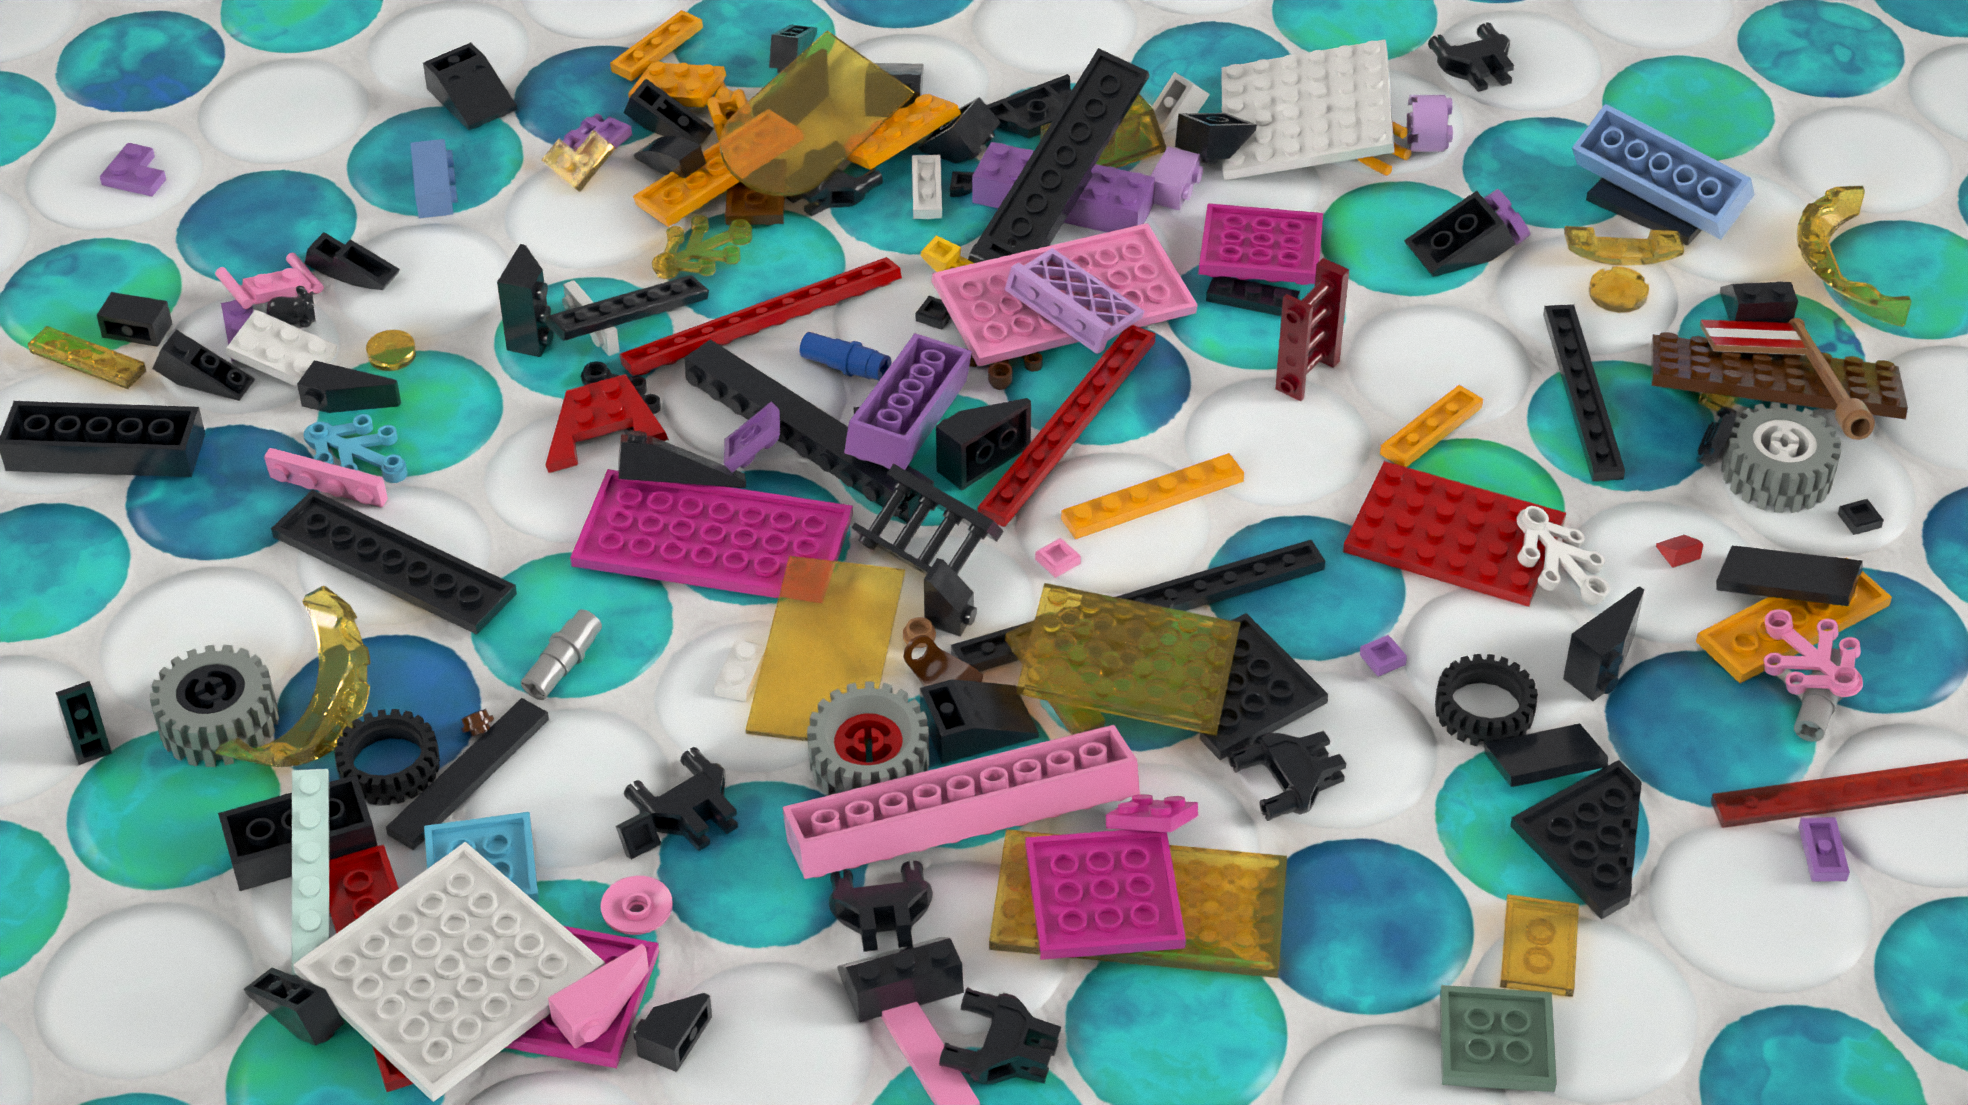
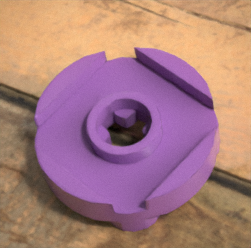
[1484,189,1531,246]

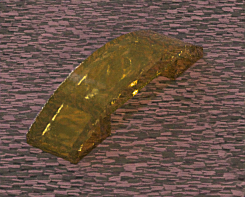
[1564,226,1685,266]

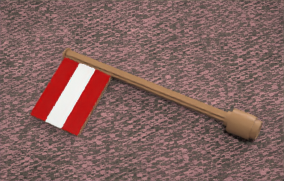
[1700,318,1875,440]

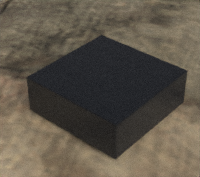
[915,296,951,330]
[1838,499,1884,535]
[615,811,661,860]

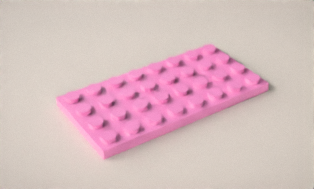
[931,223,1198,366]

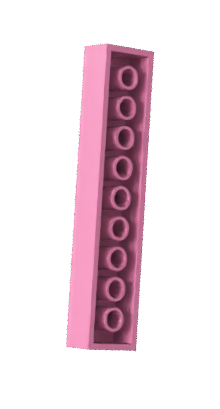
[782,725,1140,879]

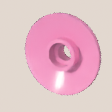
[601,876,673,935]

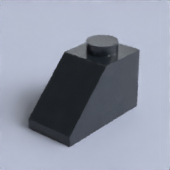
[924,558,977,637]
[633,993,712,1072]

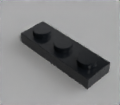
[1206,276,1300,316]

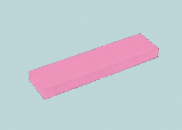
[881,1002,980,1105]

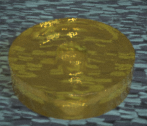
[366,330,416,371]

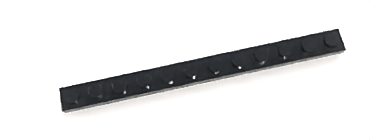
[951,539,1325,672]

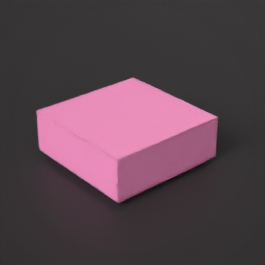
[1035,538,1081,578]

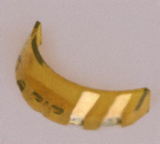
[1796,185,1912,327]
[215,586,370,767]

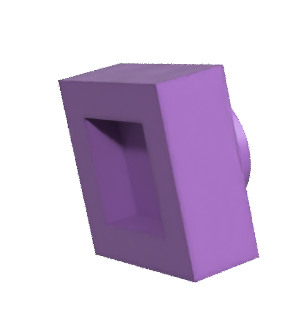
[1360,635,1407,677]

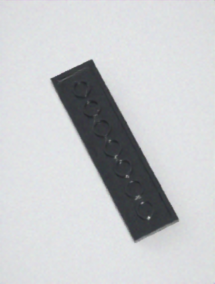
[271,490,517,634]

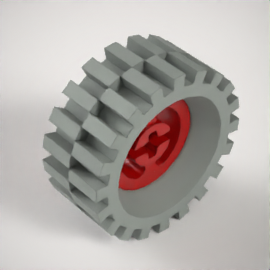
[807,681,929,796]

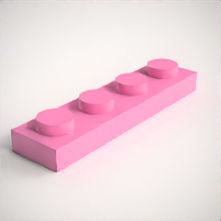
[264,448,388,507]

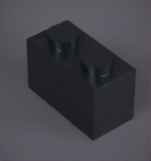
[96,292,173,347]

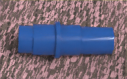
[799,332,892,381]

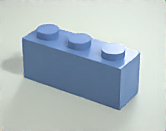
[410,139,458,219]

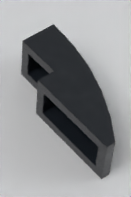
[634,136,706,178]
[304,232,400,290]

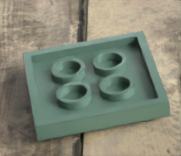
[1440,985,1557,1092]

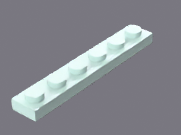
[292,769,329,979]

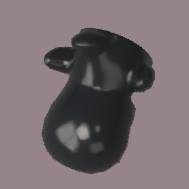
[266,286,316,328]

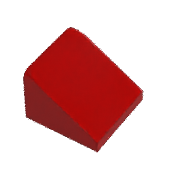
[1656,535,1704,568]

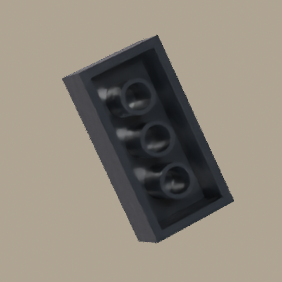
[218,774,378,891]

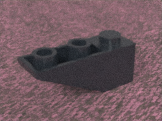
[152,329,255,401]

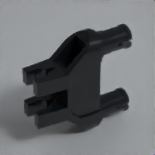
[1428,22,1514,92]
[784,142,883,216]
[1228,731,1346,821]
[624,747,738,851]
[829,861,933,952]
[939,987,1061,1084]

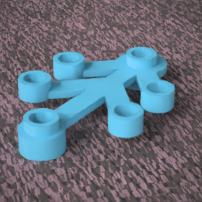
[303,414,408,483]

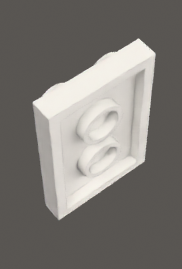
[226,309,337,387]

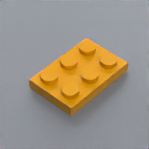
[628,61,727,108]

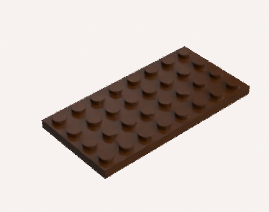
[1651,332,1908,419]

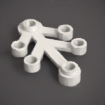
[1517,506,1610,605]

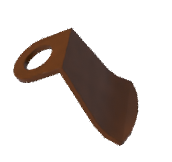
[903,635,983,687]

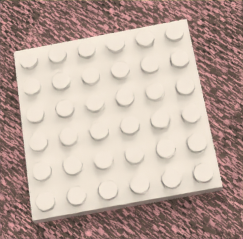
[1222,39,1395,180]
[293,842,605,1102]

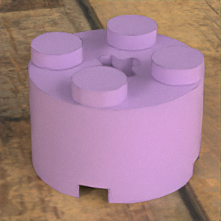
[1407,95,1453,152]

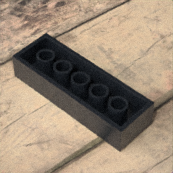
[0,401,205,477]

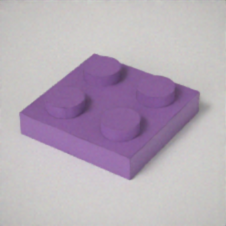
[724,401,780,473]

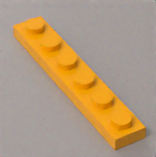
[1061,453,1244,539]

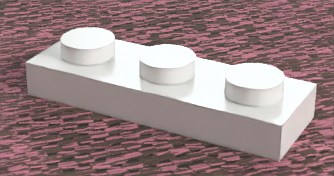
[912,155,942,219]
[562,280,619,356]

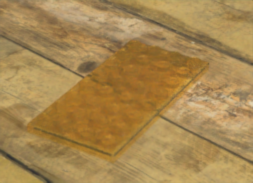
[989,829,1287,978]

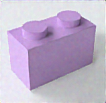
[1150,146,1203,210]

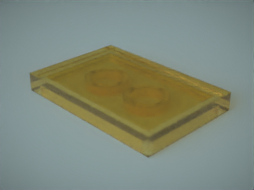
[1499,894,1579,997]

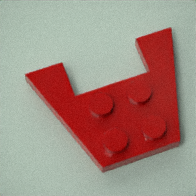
[545,374,669,473]

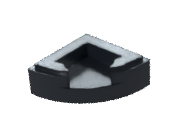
[950,171,974,197]

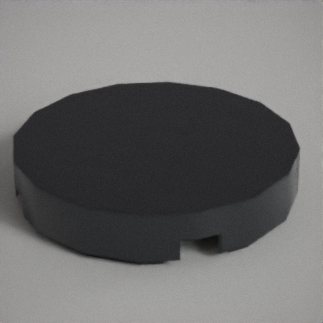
[1696,406,1737,467]

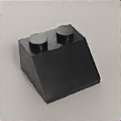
[918,97,1000,164]
[1175,113,1257,164]
[1720,282,1798,323]

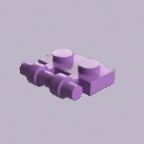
[559,113,632,164]

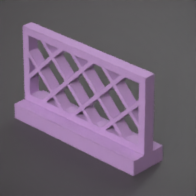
[1005,248,1144,354]

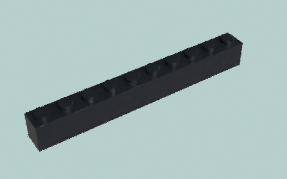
[684,339,934,523]

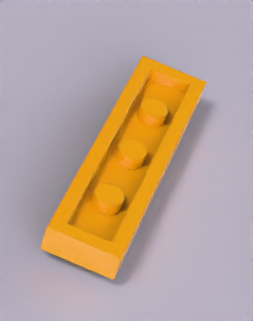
[610,10,703,81]
[1380,385,1483,467]

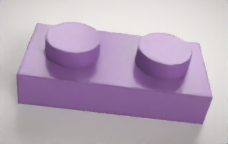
[1798,817,1850,882]

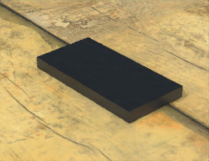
[1586,178,1702,246]
[1716,545,1863,606]

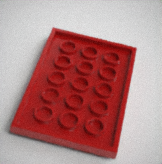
[1343,461,1566,607]

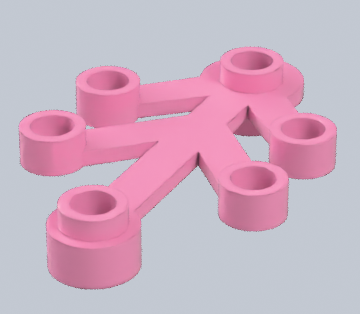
[1764,609,1863,697]

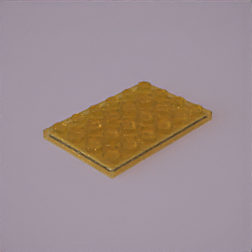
[1016,583,1240,736]

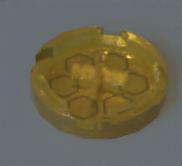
[1588,266,1649,313]

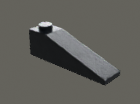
[618,431,746,488]

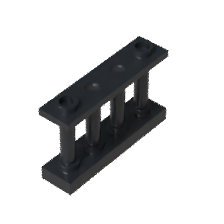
[851,463,1004,575]

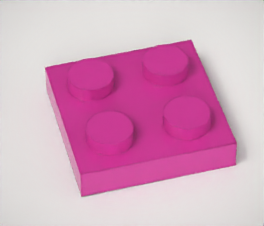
[1105,794,1198,832]

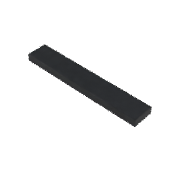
[546,275,709,341]
[386,698,549,850]

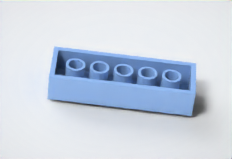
[1572,104,1755,240]

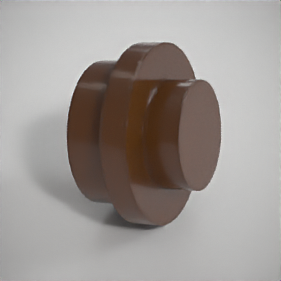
[461,708,494,736]

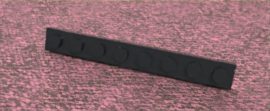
[1543,304,1625,481]

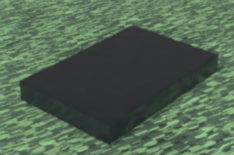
[1484,723,1608,787]

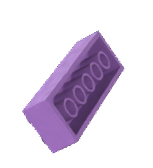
[972,142,1155,232]
[844,333,972,470]

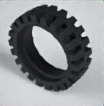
[1435,654,1538,746]
[334,709,440,805]

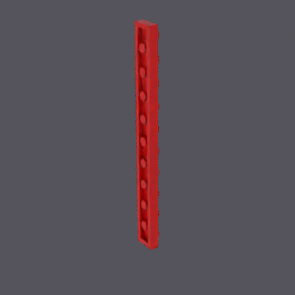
[619,257,902,376]
[977,325,1156,527]

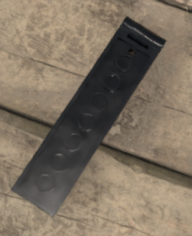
[968,48,1150,263]

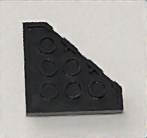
[1199,613,1328,760]
[1510,760,1642,920]

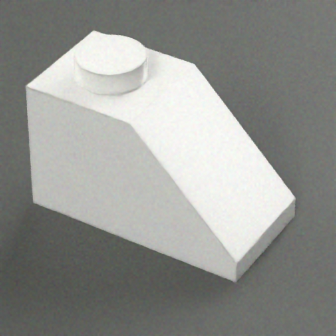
[1144,72,1210,134]

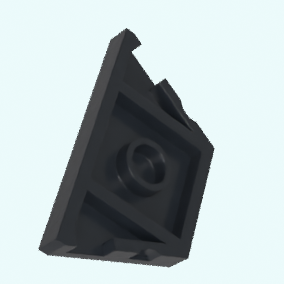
[987,74,1072,139]

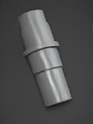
[521,609,602,700]
[1794,648,1843,742]

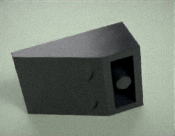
[423,42,517,130]
[920,679,1039,763]

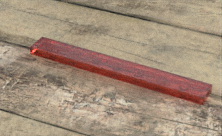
[1710,758,1968,828]

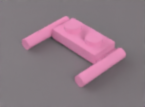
[215,253,324,309]

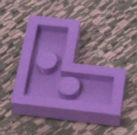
[100,143,166,197]

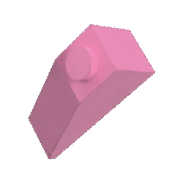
[548,944,649,1049]

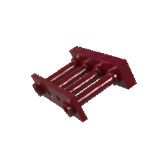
[1275,258,1350,401]

